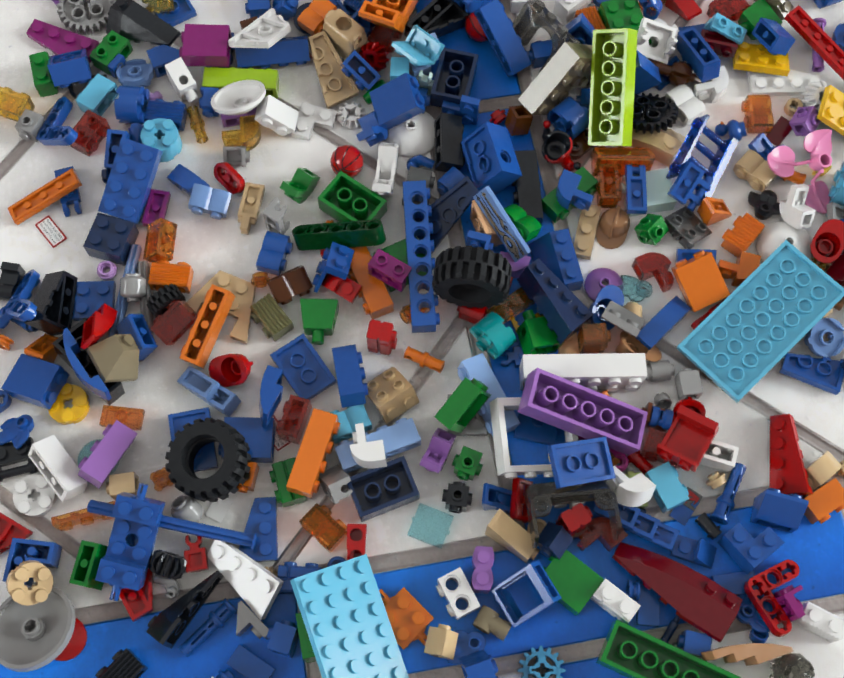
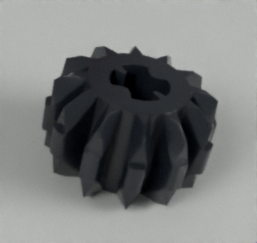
[148,550,187,580]

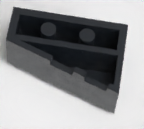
[404,0,469,38]
[24,271,78,336]

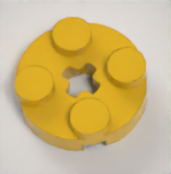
[48,383,90,425]

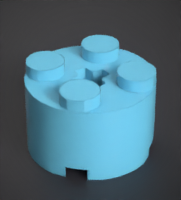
[140,118,182,162]

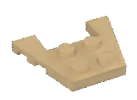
[177,270,256,344]

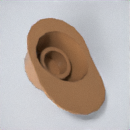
[596,206,630,249]
[615,331,662,362]

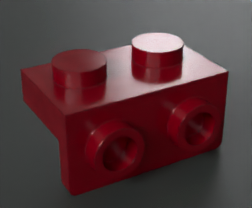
[700,29,738,58]

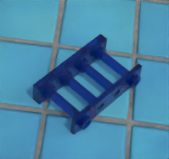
[666,114,739,201]

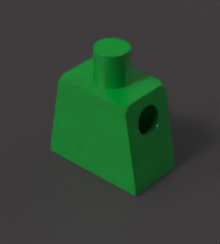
[738,0,782,40]
[300,299,339,345]
[517,310,564,354]

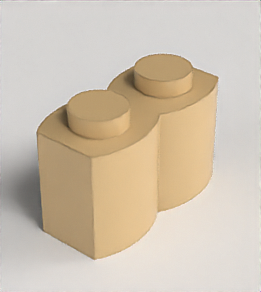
[733,149,777,192]

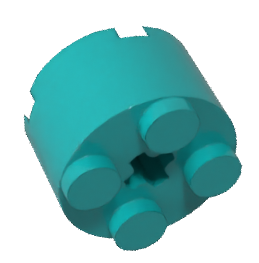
[469,312,517,360]

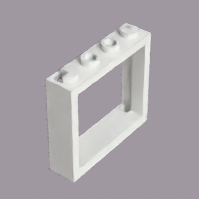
[490,397,578,479]

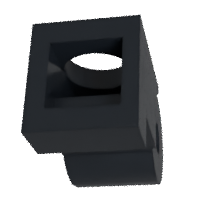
[0,262,25,301]

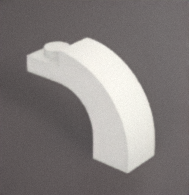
[372,142,399,196]

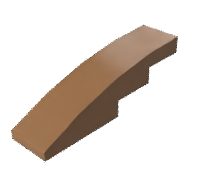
[701,643,793,666]

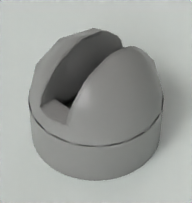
[654,392,672,409]

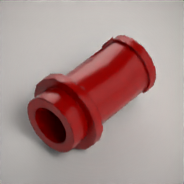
[627,450,653,475]

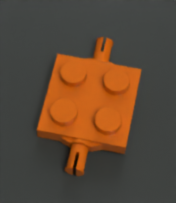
[379,587,434,650]

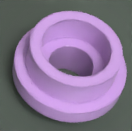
[97,261,117,280]

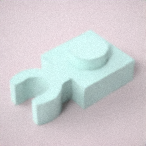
[417,70,434,95]

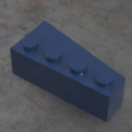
[517,258,594,345]

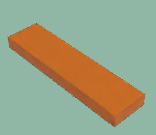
[8,168,82,225]

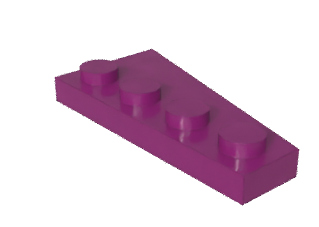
[26,19,100,63]

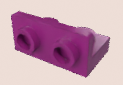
[368,249,412,292]
[773,584,806,621]

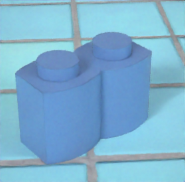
[188,183,232,220]

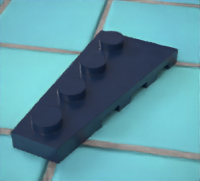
[415,176,480,254]

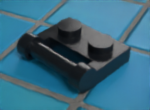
[0,437,38,482]

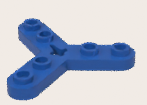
[0,269,40,329]

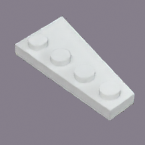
[747,70,822,97]
[207,540,284,620]

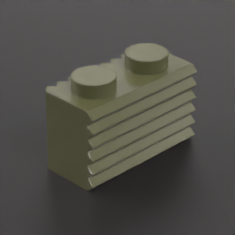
[250,294,294,341]

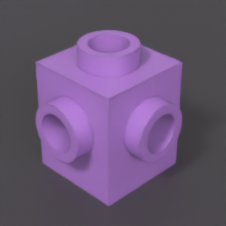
[789,106,821,136]

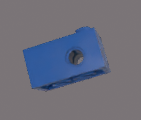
[461,122,522,195]

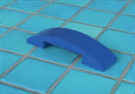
[63,328,112,400]

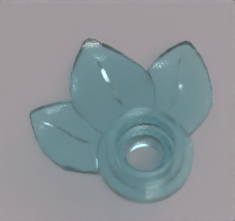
[617,275,653,302]

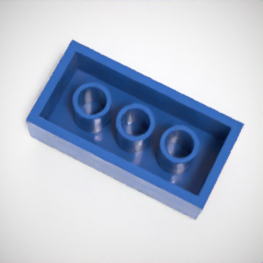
[98,137,163,224]

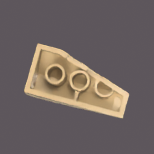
[632,128,687,167]

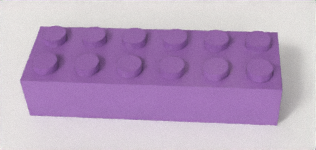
[518,368,648,455]

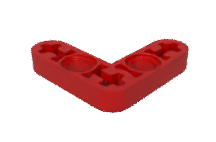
[744,559,800,637]

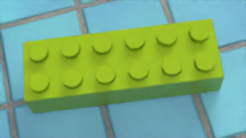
[588,28,638,147]

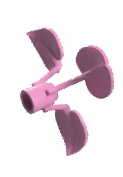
[767,129,832,214]

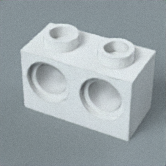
[435,567,480,620]

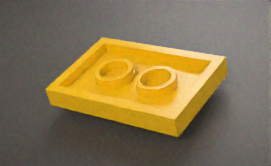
[733,42,790,76]
[817,85,844,136]

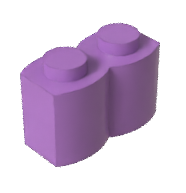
[471,546,494,594]

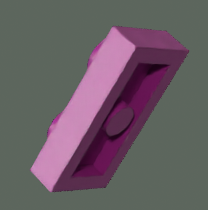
[142,189,171,229]

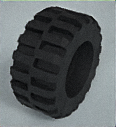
[432,246,512,308]
[165,418,251,502]

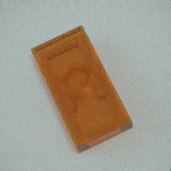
[99,405,145,431]

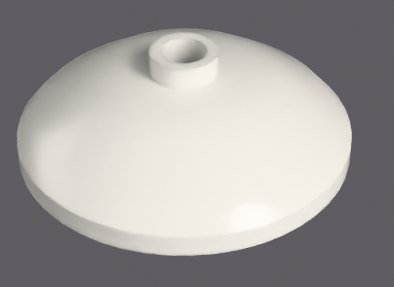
[211,80,266,115]
[385,112,435,158]
[756,221,813,263]

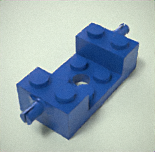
[95,483,165,601]

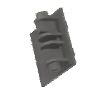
[664,206,712,249]

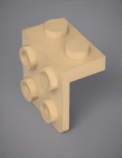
[366,367,419,424]

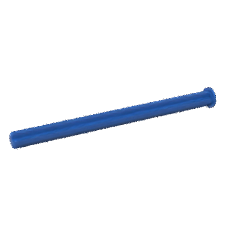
[87,500,257,550]

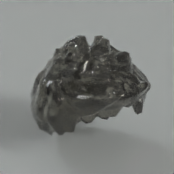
[770,653,815,678]

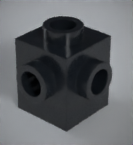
[442,482,473,513]

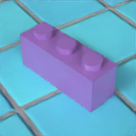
[78,420,138,489]

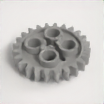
[57,0,116,35]

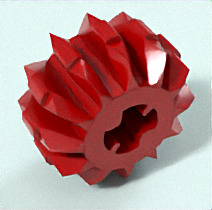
[359,41,390,72]

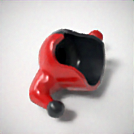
[542,120,581,171]

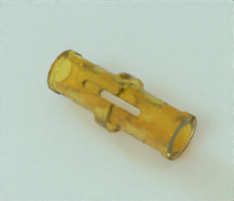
[187,105,208,144]

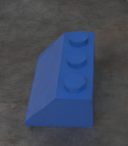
[529,228,584,291]

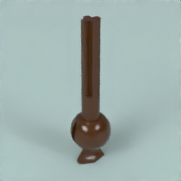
[649,59,702,87]

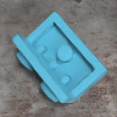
[704,12,747,45]

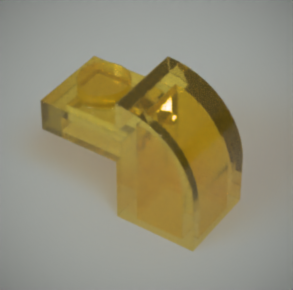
[222,115,261,151]

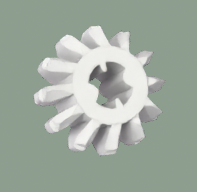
[801,81,829,111]

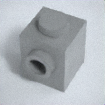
[15,109,45,142]
[674,368,703,401]

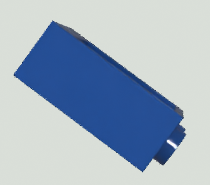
[491,560,562,628]

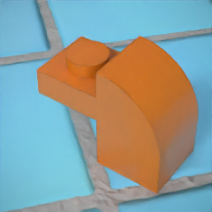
[717,251,761,287]

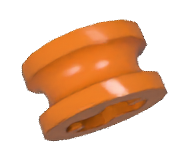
[0,334,14,351]

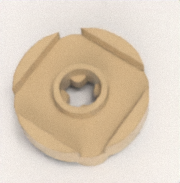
[6,560,53,606]

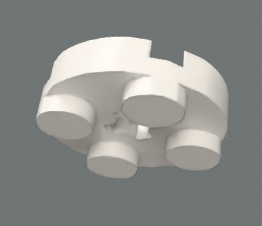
[13,475,57,517]

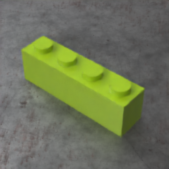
[202,67,279,99]

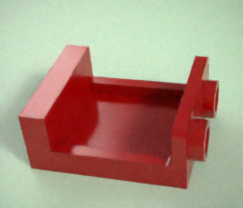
[657,405,719,472]

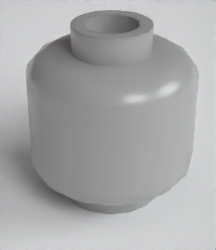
[120,274,146,302]
[171,495,203,523]

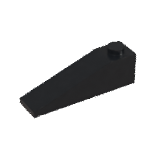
[106,0,181,46]
[146,571,224,649]

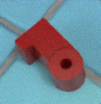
[347,524,367,560]

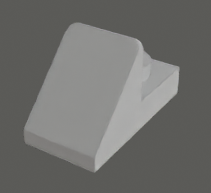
[236,601,269,640]

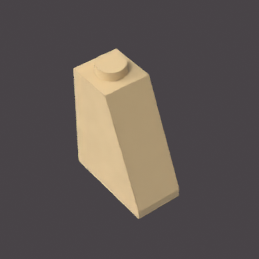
[485,508,539,563]

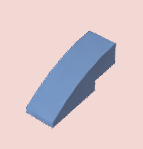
[177,365,241,417]

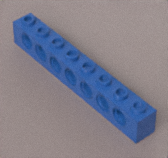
[403,180,440,333]

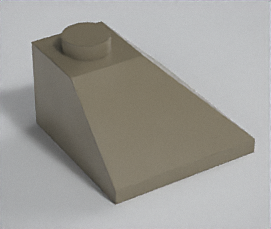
[86,334,140,383]

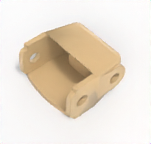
[322,9,368,60]

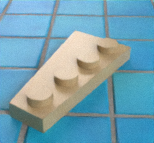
[308,30,359,109]

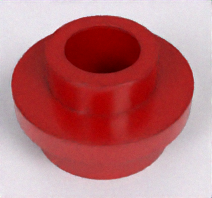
[489,109,507,125]

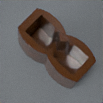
[266,265,313,305]

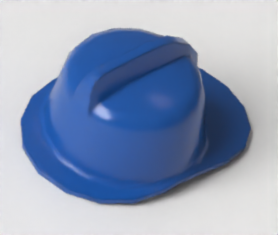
[589,285,624,331]

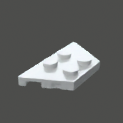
[228,8,291,49]

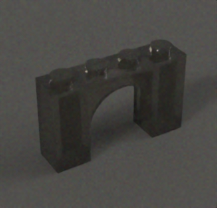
[513,0,580,72]

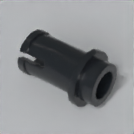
[695,512,722,540]

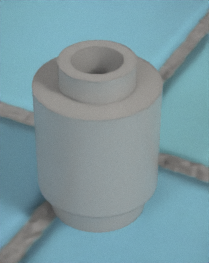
[645,360,675,382]

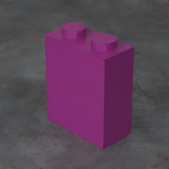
[179,24,232,67]

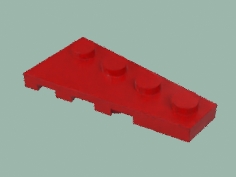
[769,414,813,495]

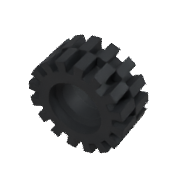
[146,284,186,320]

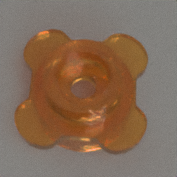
[150,467,174,491]

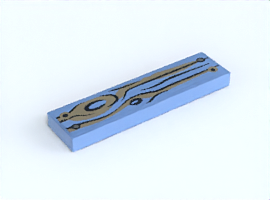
[473,186,531,262]

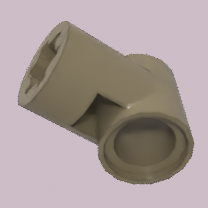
[472,605,512,641]

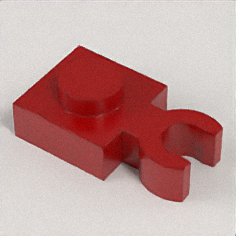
[184,535,209,573]

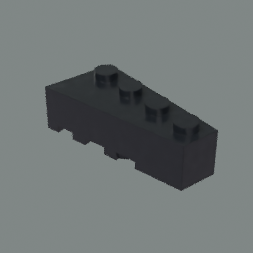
[52,318,125,406]

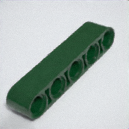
[292,219,386,251]

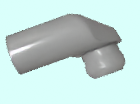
[153,574,180,599]

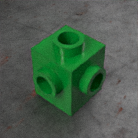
[634,213,669,245]
[452,446,483,481]

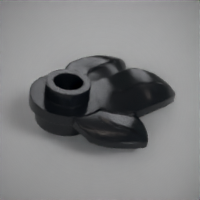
[748,190,780,220]

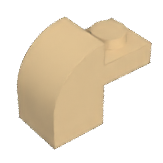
[806,451,842,496]

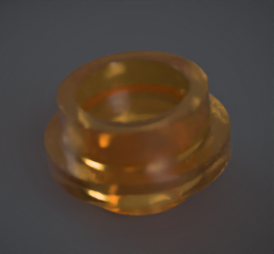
[251,272,270,288]

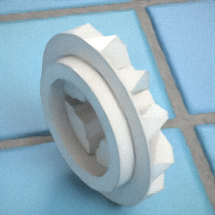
[337,101,366,128]

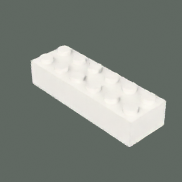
[519,353,647,392]

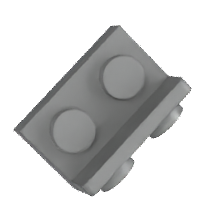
[601,301,645,337]

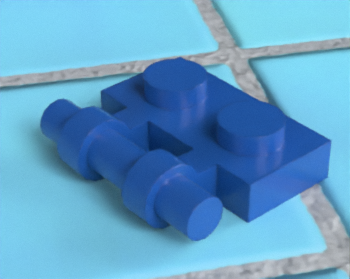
[667,161,713,211]

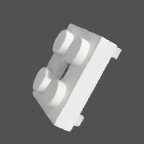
[637,17,678,64]

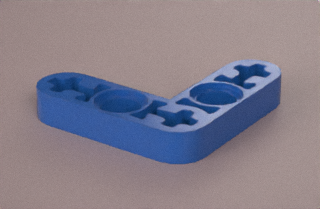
[36,97,78,146]

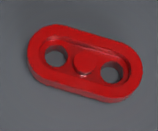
[214,162,245,194]

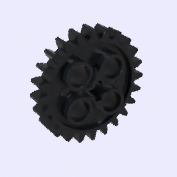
[633,93,678,134]

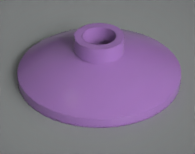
[584,268,623,302]

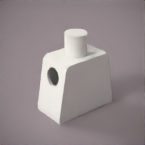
[164,57,199,105]

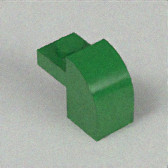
[280,168,321,204]

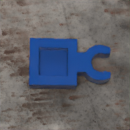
[500,346,523,368]

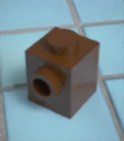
[504,105,533,136]

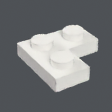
[291,102,337,141]

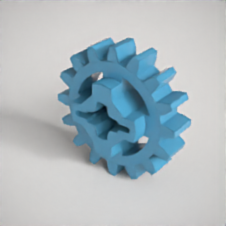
[517,646,566,678]

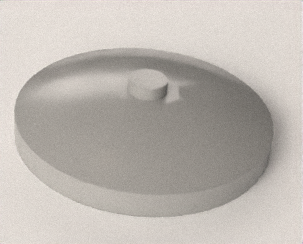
[0,586,76,672]

